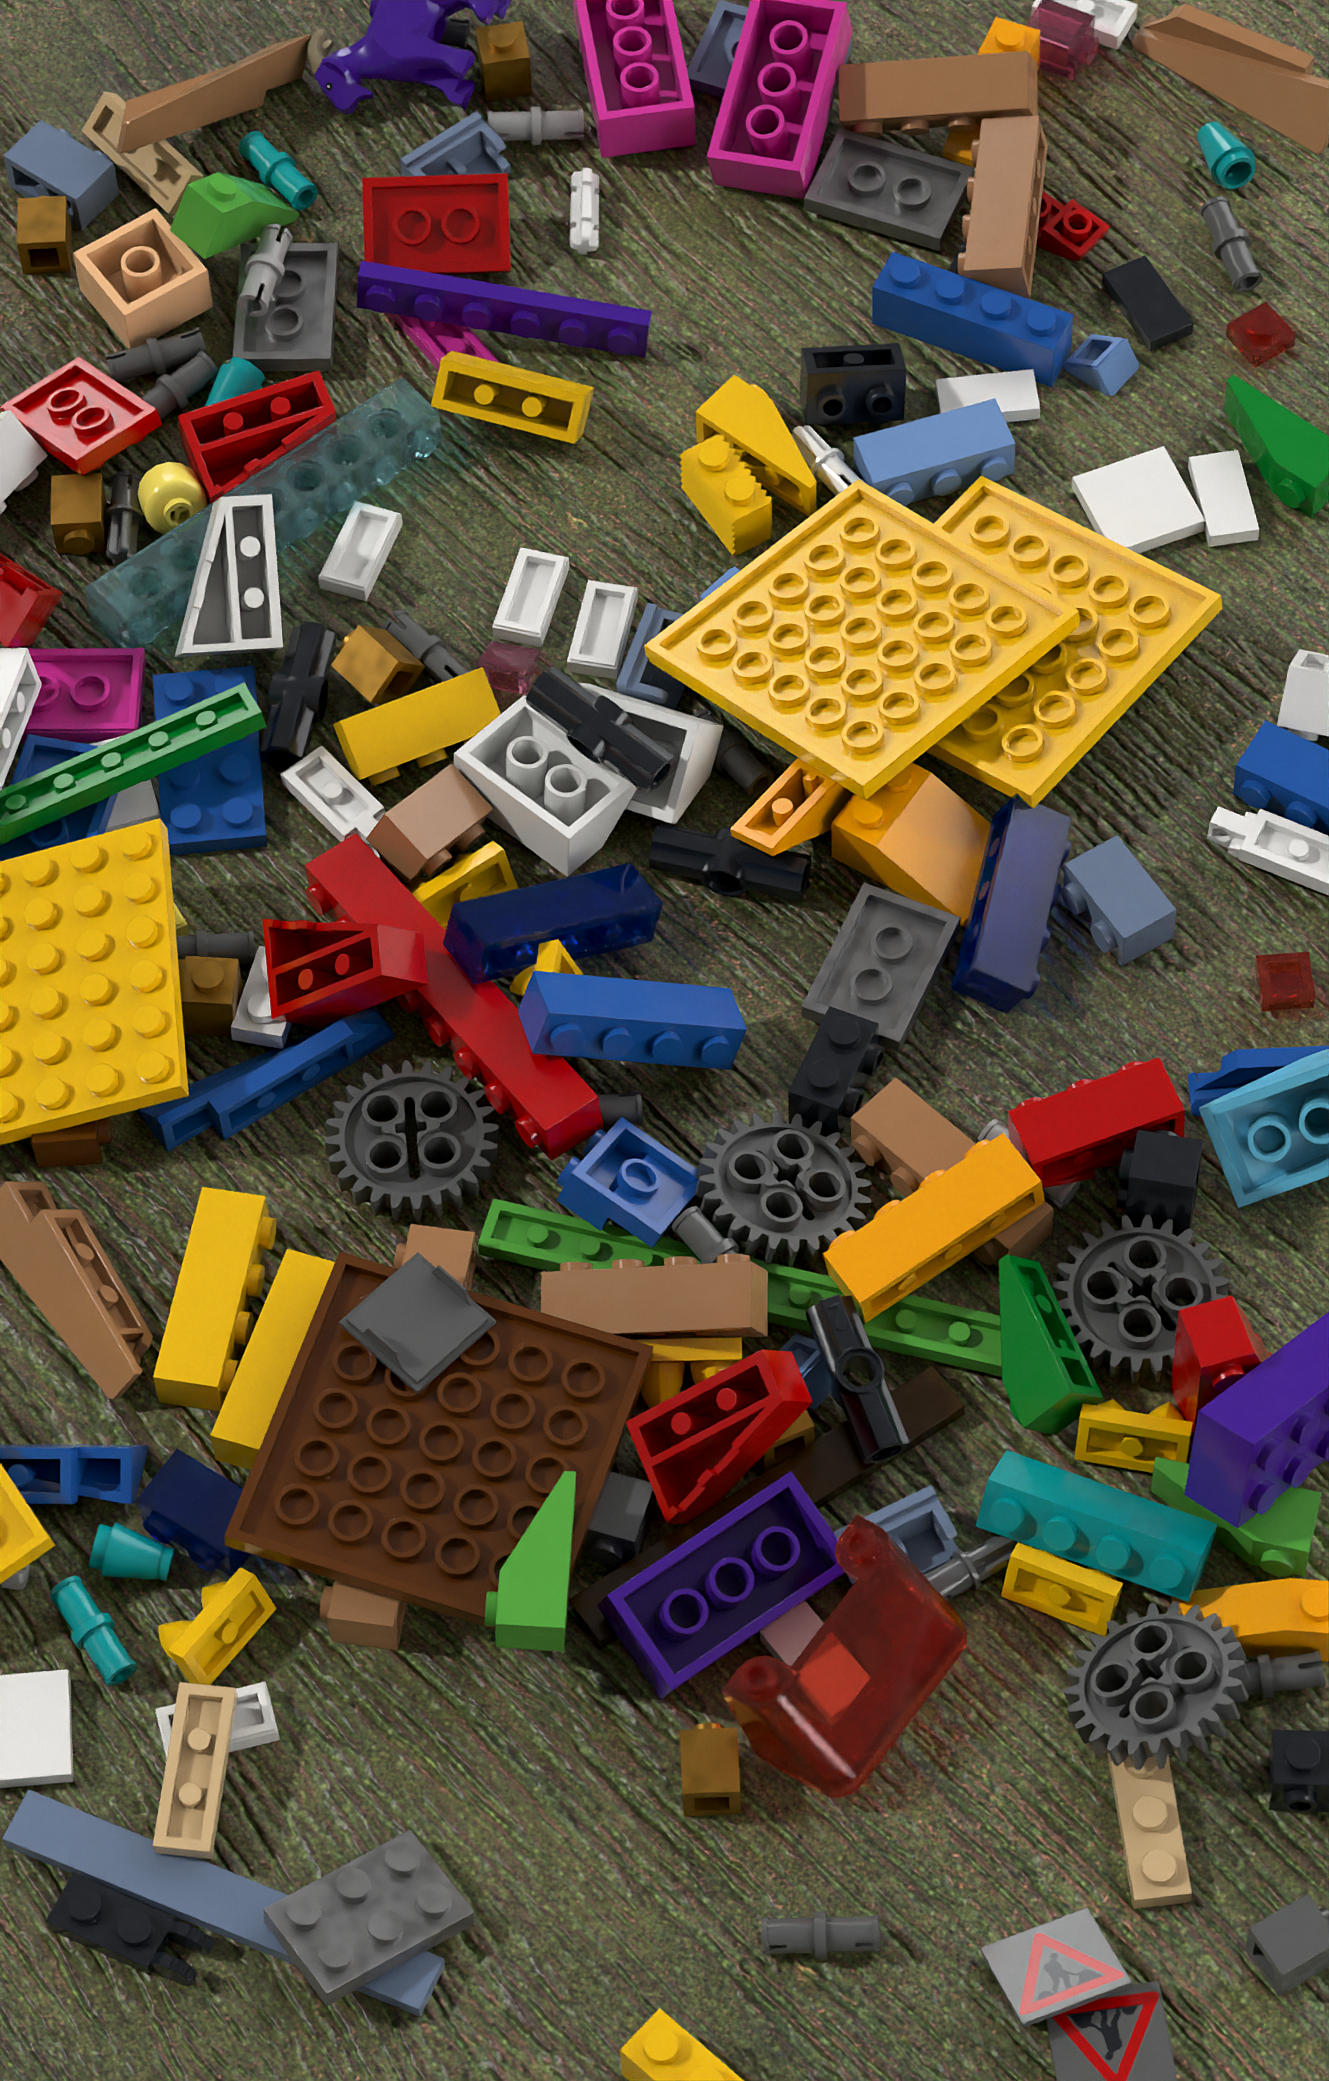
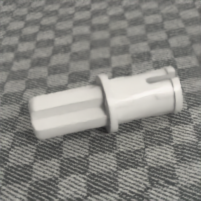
[791,425,865,496]

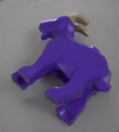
[307,0,511,115]

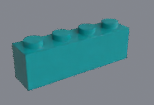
[976,1450,1218,1602]

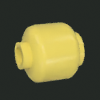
[138,462,208,536]

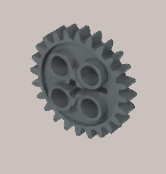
[325,1060,500,1222]
[695,1111,872,1267]
[1053,1215,1230,1384]
[1064,1601,1251,1770]

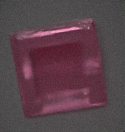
[477,641,540,695]

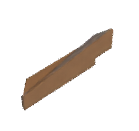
[1132,4,1329,154]
[117,34,311,154]
[0,1181,153,1399]

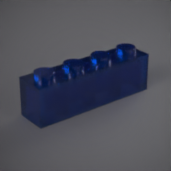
[951,794,1071,1013]
[443,863,663,985]

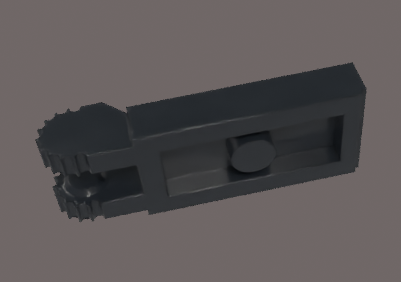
[46,1872,214,1986]

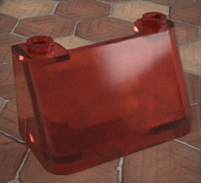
[721,1514,967,1798]

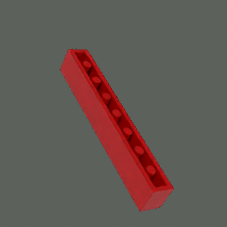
[304,833,604,1161]

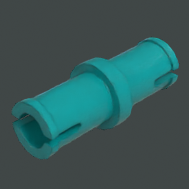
[238,131,318,211]
[49,1575,137,1687]

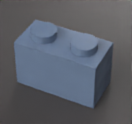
[3,120,119,230]
[1061,835,1177,966]

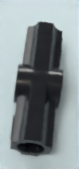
[259,621,336,772]
[525,665,675,795]
[648,823,811,901]
[806,1294,910,1464]

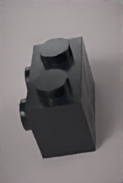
[799,343,907,427]
[788,1006,885,1137]
[1116,1130,1203,1236]
[1268,1729,1329,1813]

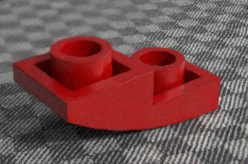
[1036,191,1110,262]

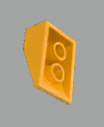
[832,763,1019,928]

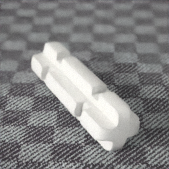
[570,168,599,255]

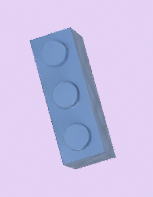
[854,398,1016,506]

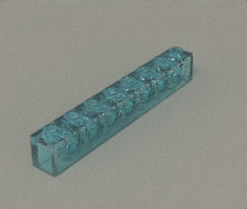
[84,377,442,648]

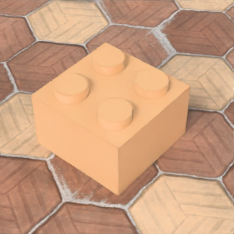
[73,208,213,349]

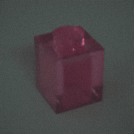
[1026,0,1099,80]

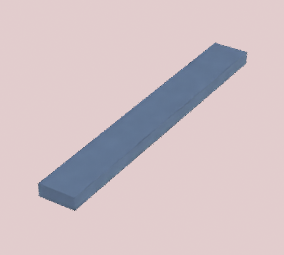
[2,1789,445,2017]

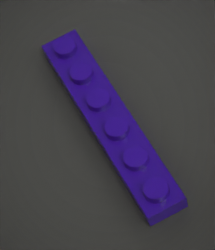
[356,261,652,357]

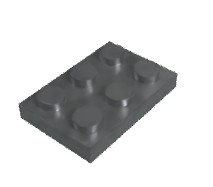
[804,128,974,251]
[233,243,339,371]
[801,883,961,1053]
[264,1829,474,2006]

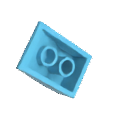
[1199,1049,1329,1208]

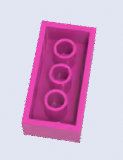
[573,0,696,158]
[707,0,853,199]

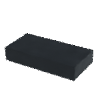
[1102,255,1194,352]

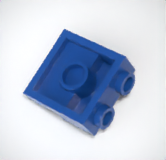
[556,1117,699,1248]

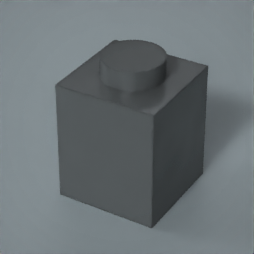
[583,1471,657,1565]
[1246,1894,1329,1997]

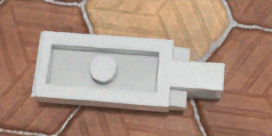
[280,746,389,866]
[1207,806,1329,896]

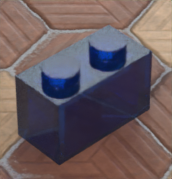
[137,1449,251,1577]

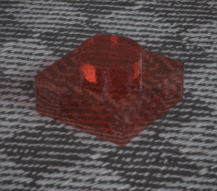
[1226,302,1296,368]
[1255,952,1315,1011]

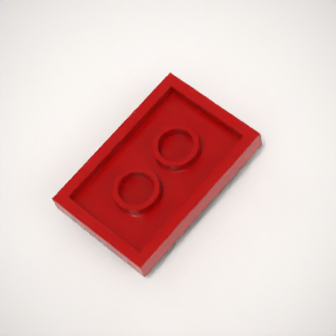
[362,173,511,275]
[0,357,162,476]

